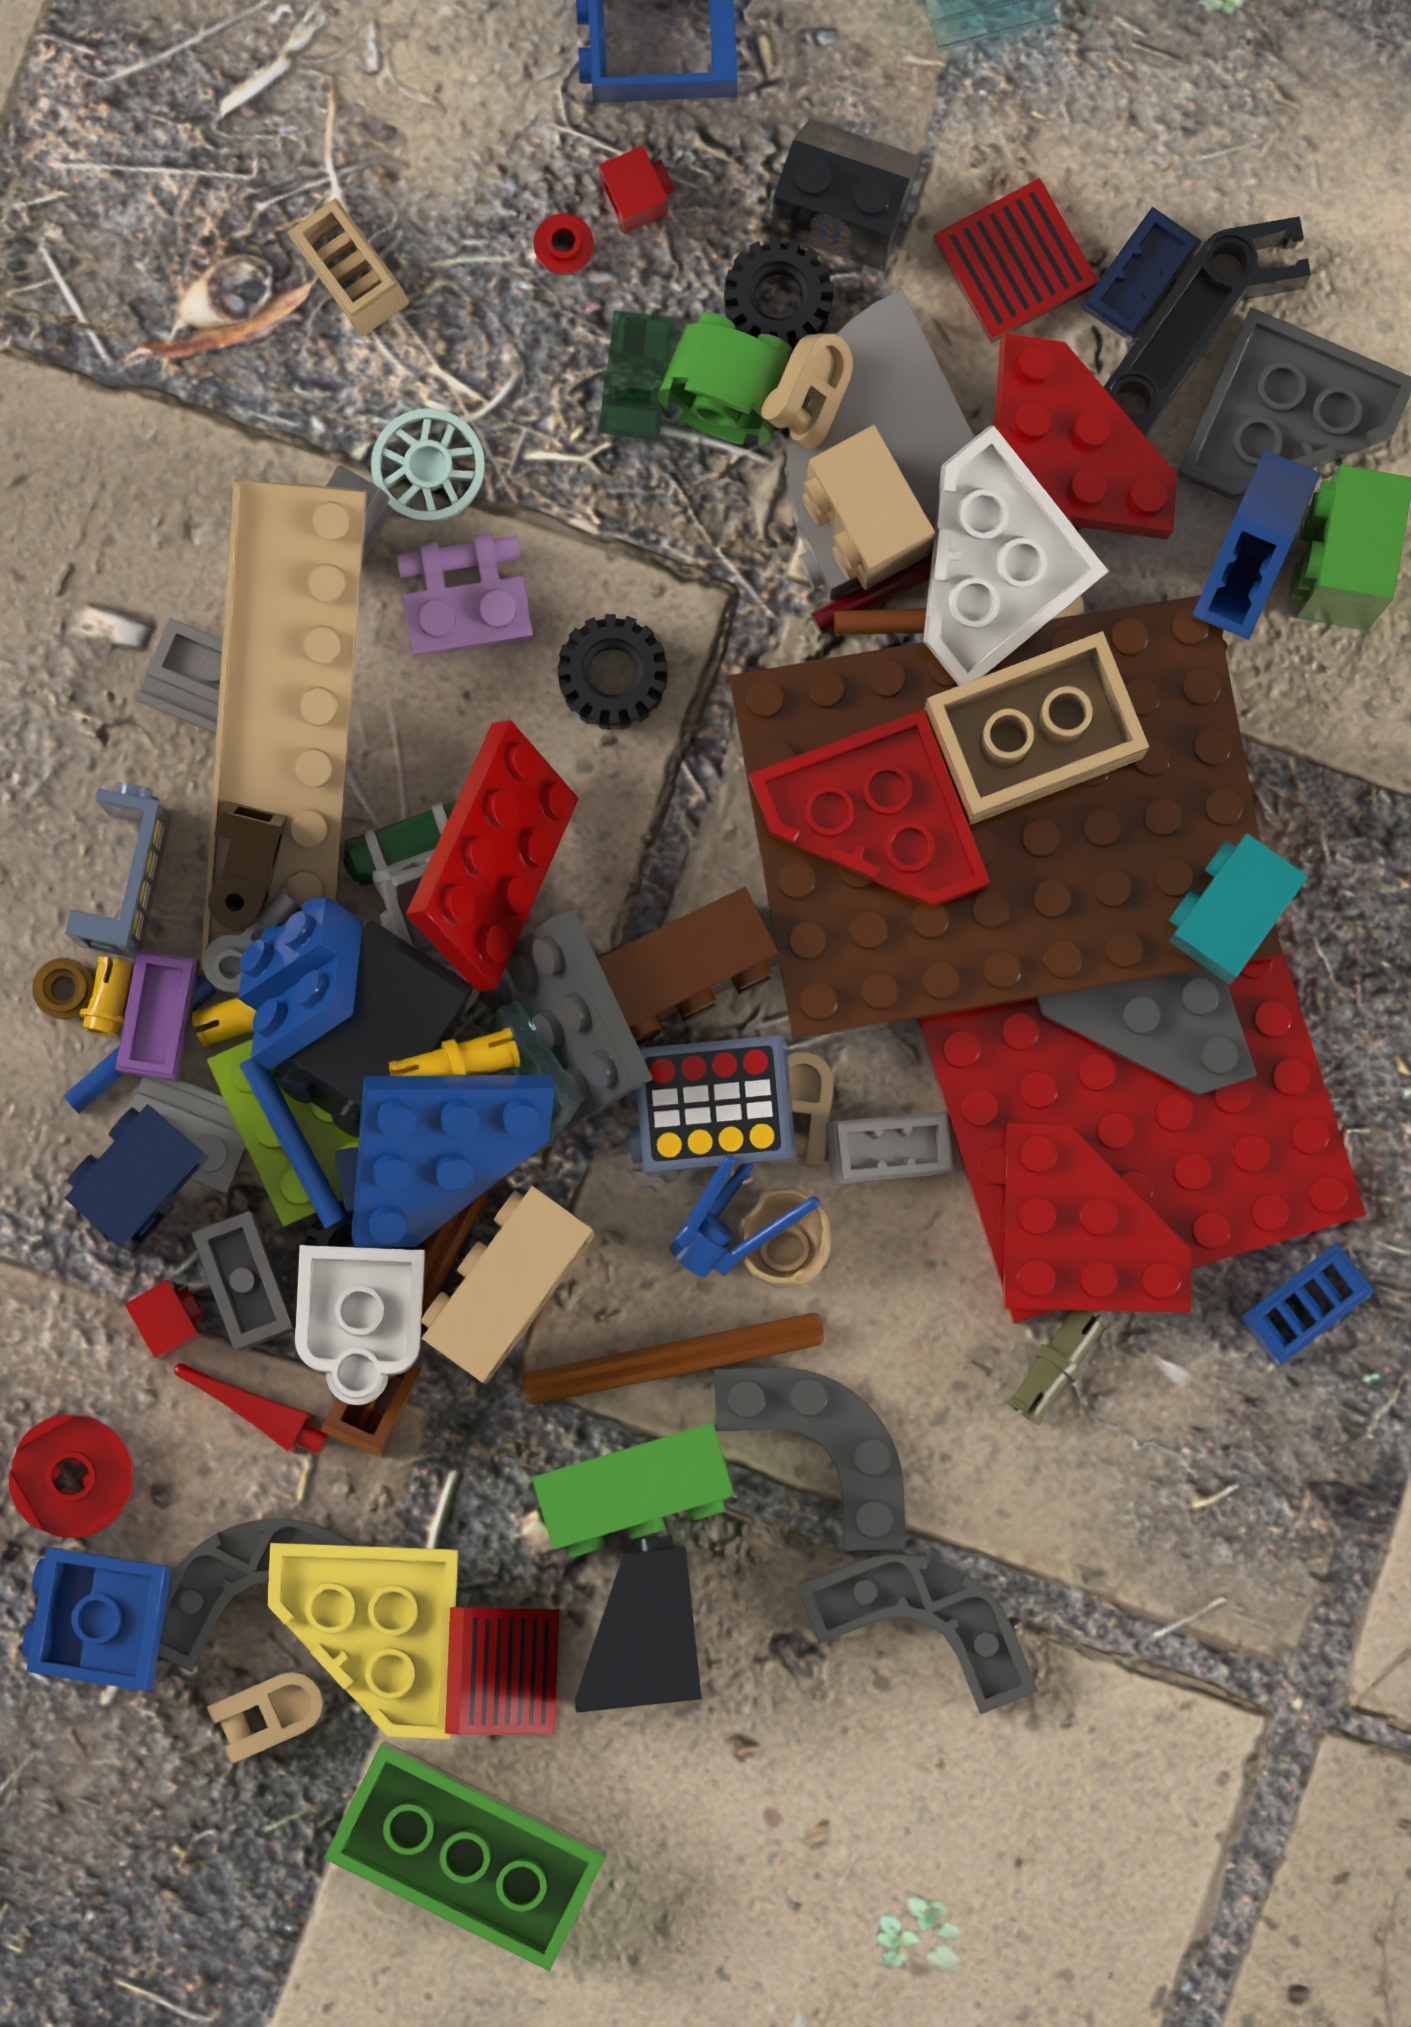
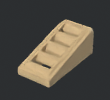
[287,198,409,336]

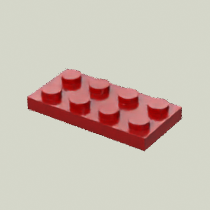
[406,720,579,992]

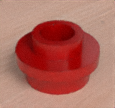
[533,213,594,275]

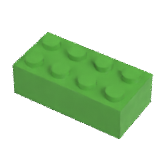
[324,1741,607,1972]

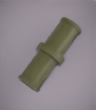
[1007,1311,1109,1425]

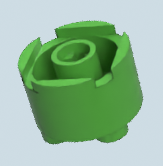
[657,312,792,445]

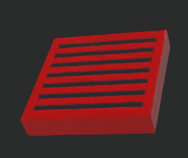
[933,178,1098,343]
[445,1607,559,1735]

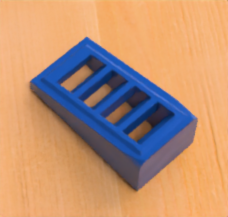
[1239,1243,1375,1366]

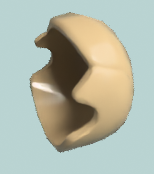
[739,1188,831,1288]

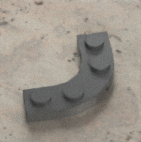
[714,1367,906,1551]
[158,1519,361,1672]
[796,1554,1038,1714]

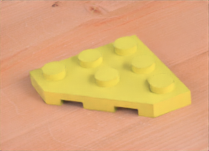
[268,1543,459,1739]

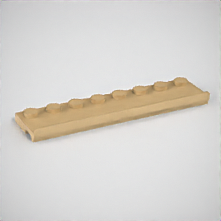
[200,479,367,971]

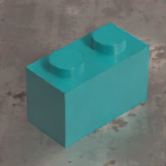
[1168,833,1308,985]

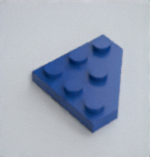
[351,1075,554,1248]

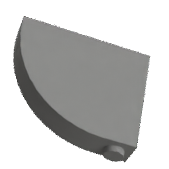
[786,289,975,599]

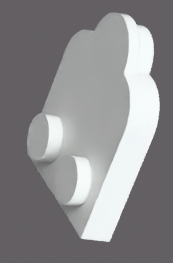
[295,1245,426,1405]

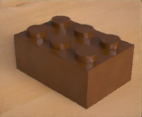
[597,886,779,1046]

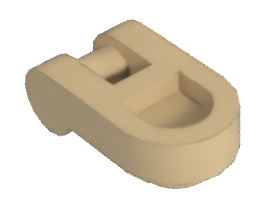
[761,333,853,449]
[788,1052,833,1166]
[207,1671,325,1764]

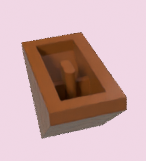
[321,1365,422,1457]

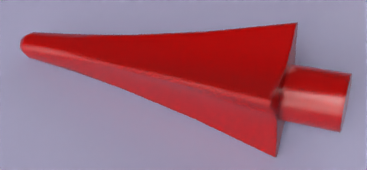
[174,1363,329,1456]

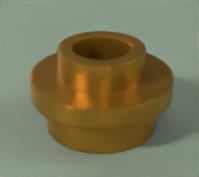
[32,958,94,1020]

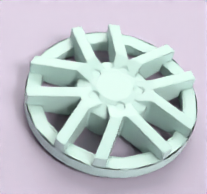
[371,408,485,523]

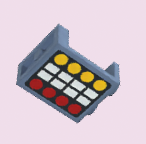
[65,782,172,959]
[627,1035,797,1177]

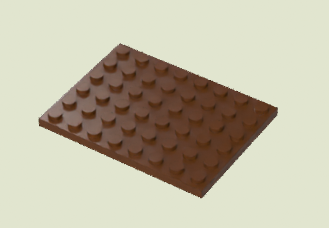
[729,595,1282,1040]

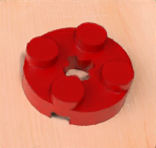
[8,1415,135,1538]

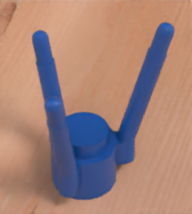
[669,1154,820,1278]

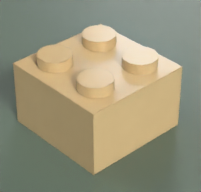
[801,424,935,590]

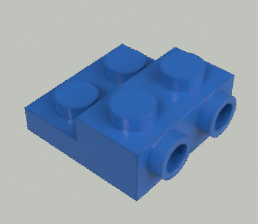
[238,896,363,1070]
[22,1548,172,1691]

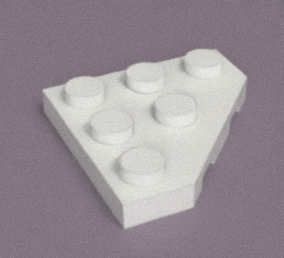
[923,426,1109,686]

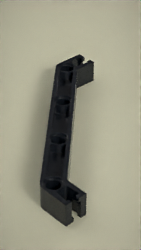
[1074,216,1311,533]

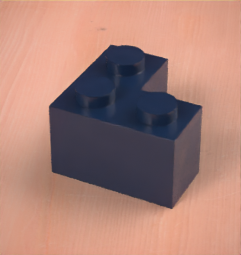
[64,1104,209,1253]

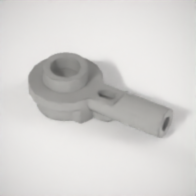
[202,887,302,993]

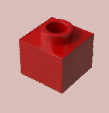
[599,146,674,234]
[124,1279,206,1359]

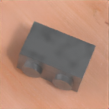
[191,1211,296,1351]

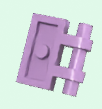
[397,533,533,658]

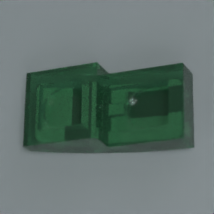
[599,309,675,441]

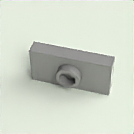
[826,1112,954,1185]

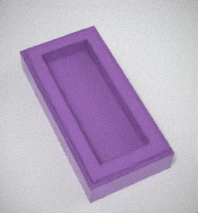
[115,950,201,1082]

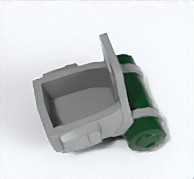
[343,800,457,962]

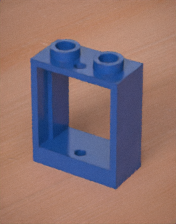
[576,0,738,103]

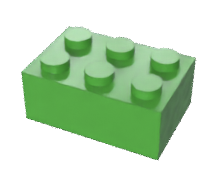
[1289,464,1411,631]
[532,1423,734,1558]

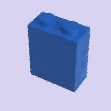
[1192,449,1321,640]

